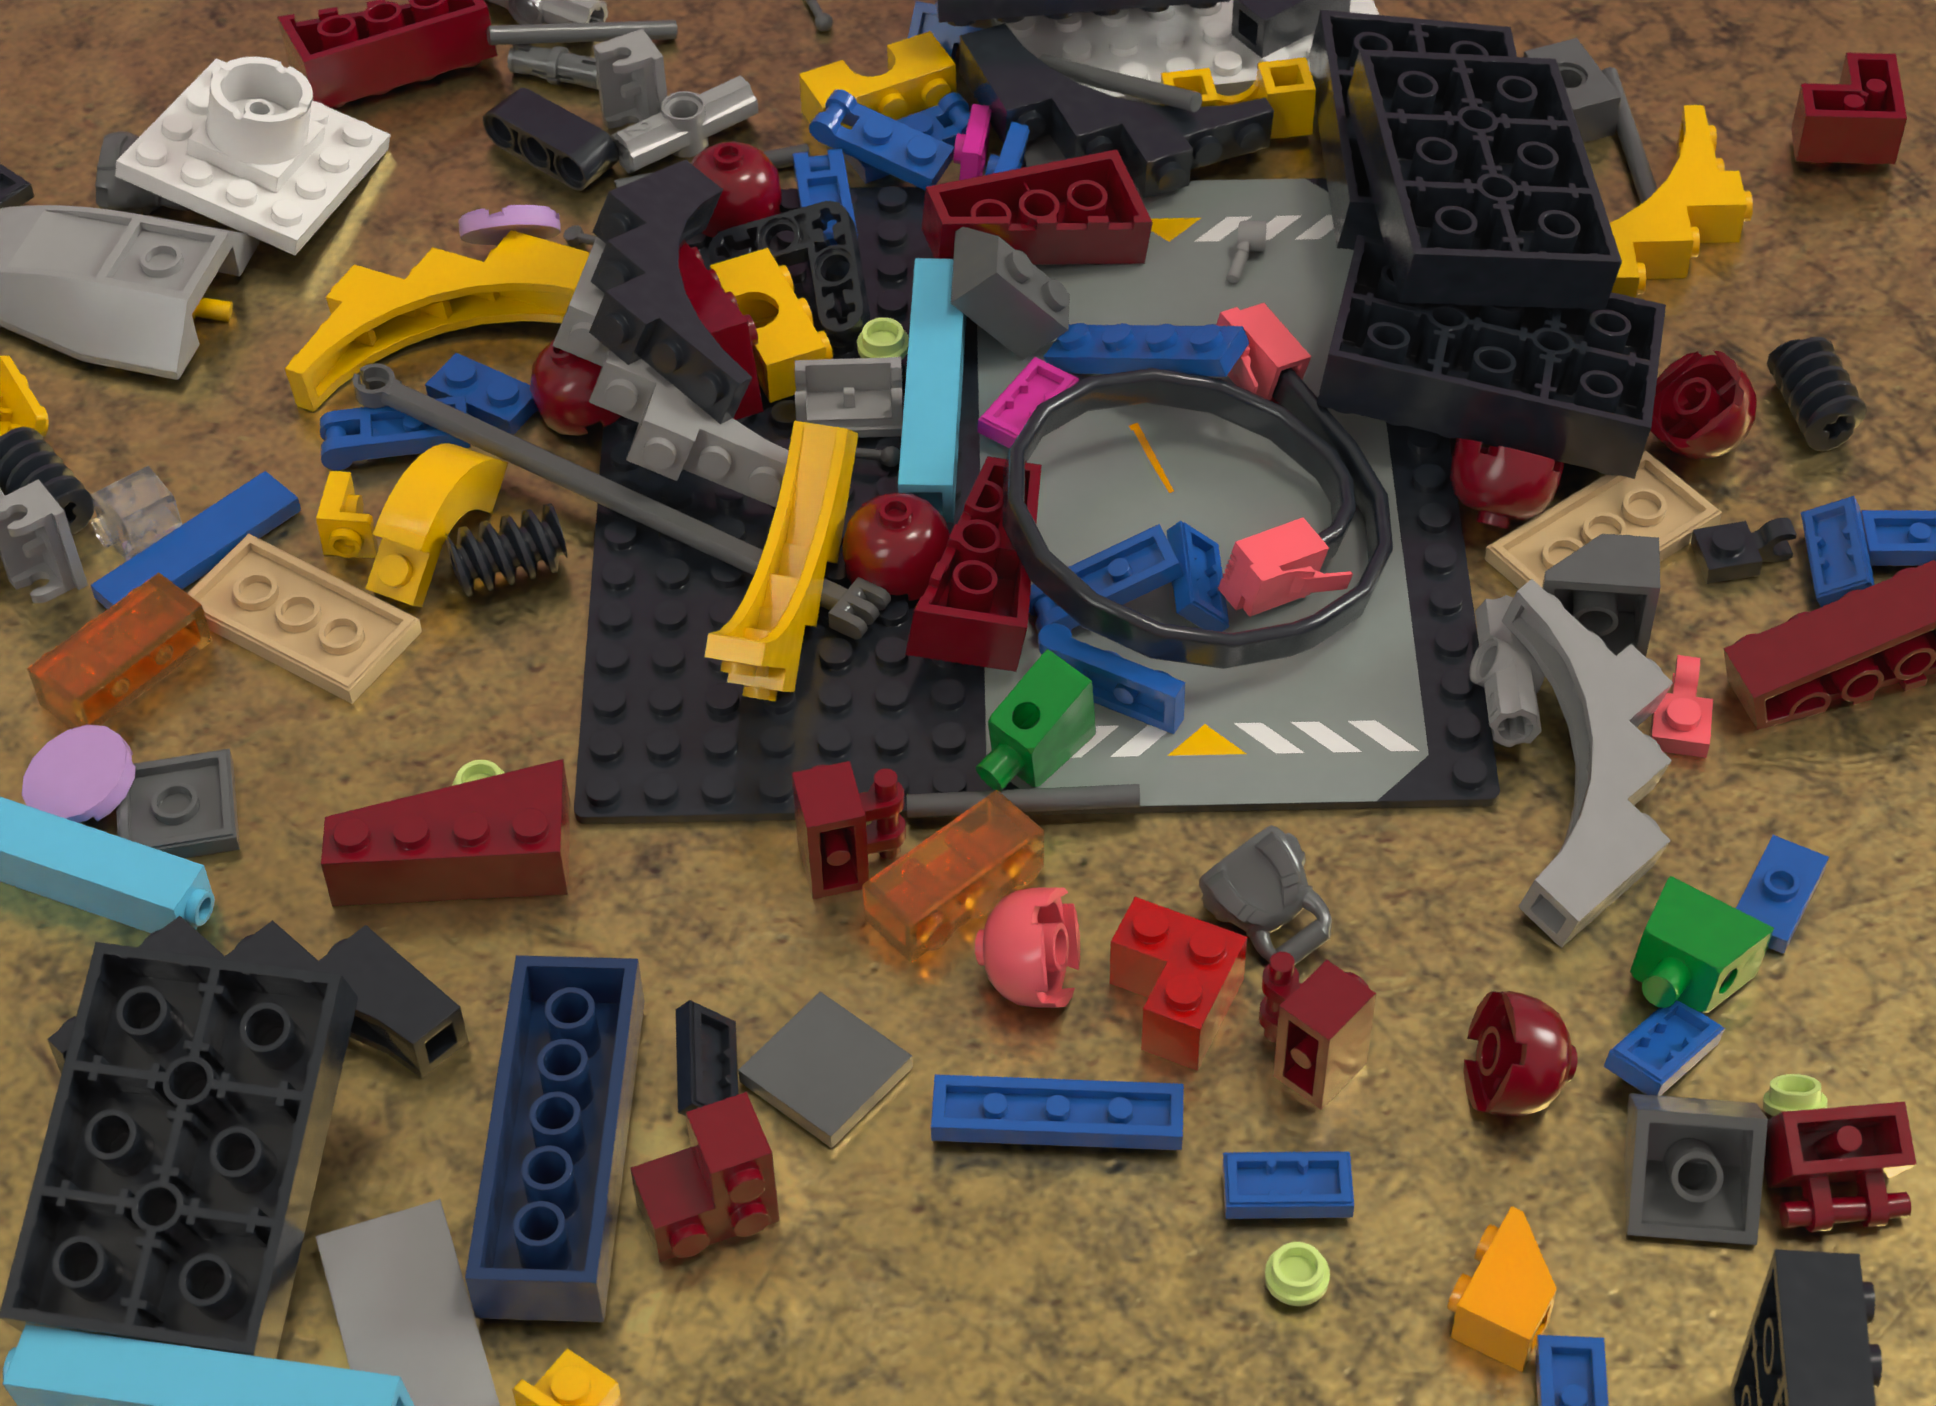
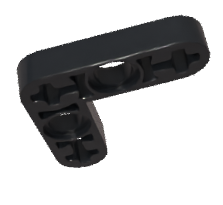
[708,201,870,343]

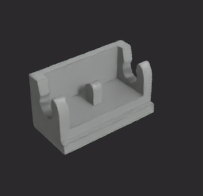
[593,29,667,129]
[795,357,903,438]
[0,479,88,603]

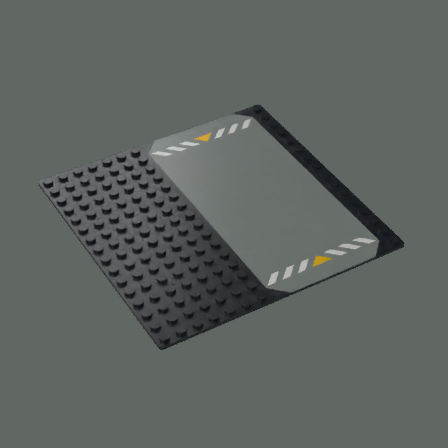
[574,178,1500,824]

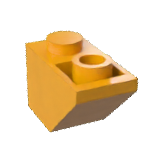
[1447,1206,1557,1372]

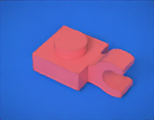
[1650,655,1713,758]

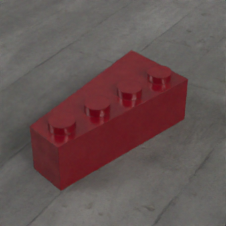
[277,0,498,109]
[922,150,1153,265]
[679,242,763,420]
[905,456,1042,672]
[1723,560,1936,730]
[321,759,571,907]

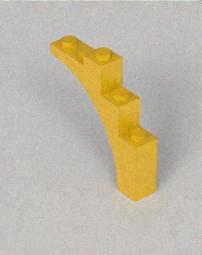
[1610,105,1753,298]
[285,230,590,412]
[705,421,858,701]

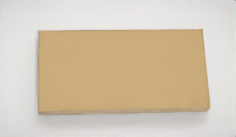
[1485,450,1722,589]
[177,534,422,704]

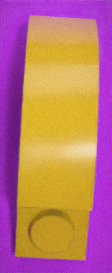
[365,443,509,607]

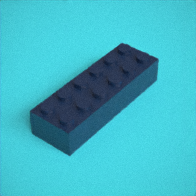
[465,955,645,1322]

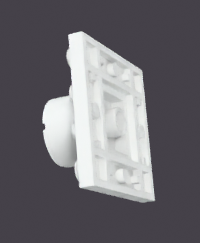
[115,57,390,255]

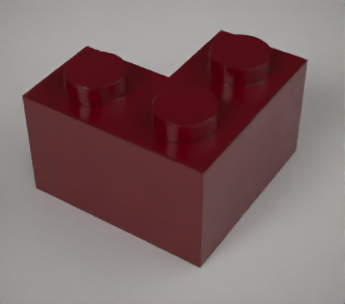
[1791,52,1907,165]
[630,1092,780,1262]

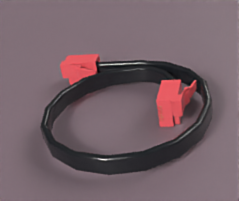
[1002,303,1393,669]

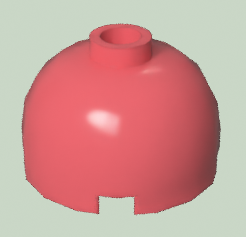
[975,887,1080,1008]

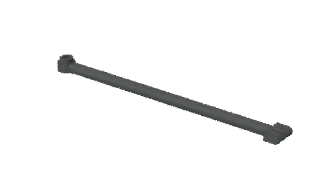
[353,363,891,640]

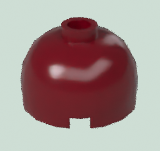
[691,142,782,237]
[530,339,621,436]
[1650,350,1757,460]
[1450,439,1564,529]
[842,492,950,601]
[1464,991,1578,1117]

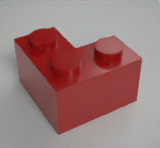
[1109,897,1247,1071]

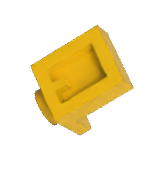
[316,471,378,558]
[512,1348,620,1406]

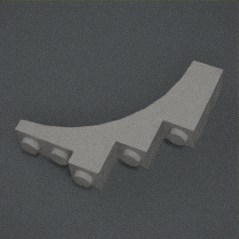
[553,238,789,507]
[1501,579,1673,948]

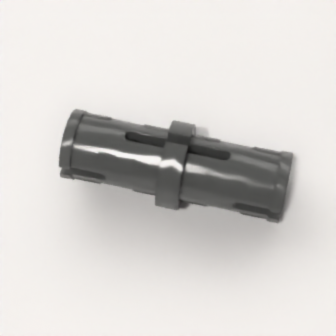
[507,44,599,90]

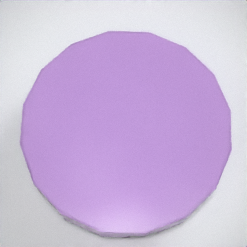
[458,205,561,245]
[22,725,136,823]

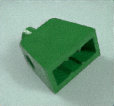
[976,649,1096,791]
[1630,876,1774,1013]

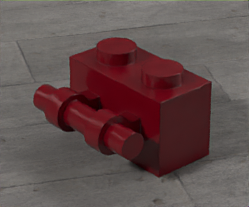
[792,761,906,900]
[1259,952,1376,1110]
[1764,1102,1917,1232]

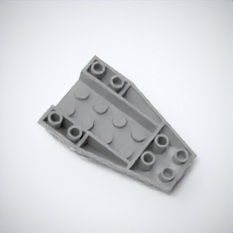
[0,205,260,380]

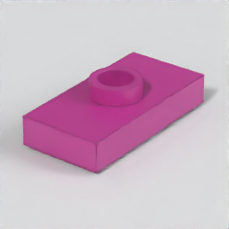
[954,104,991,180]
[977,357,1079,448]

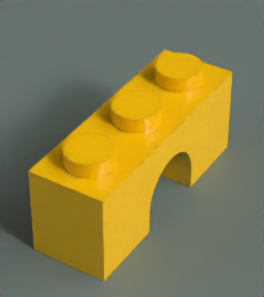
[799,31,956,146]
[1160,57,1316,139]
[710,248,833,403]

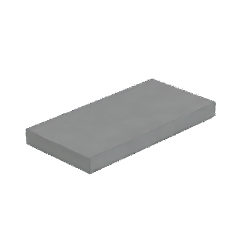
[316,1199,500,1406]

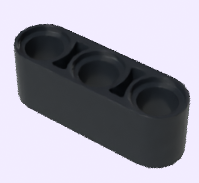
[483,87,620,191]

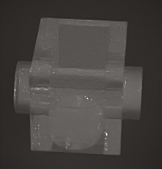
[91,466,182,561]

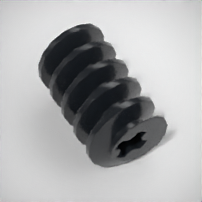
[1767,337,1867,452]
[0,427,95,536]
[445,503,568,597]

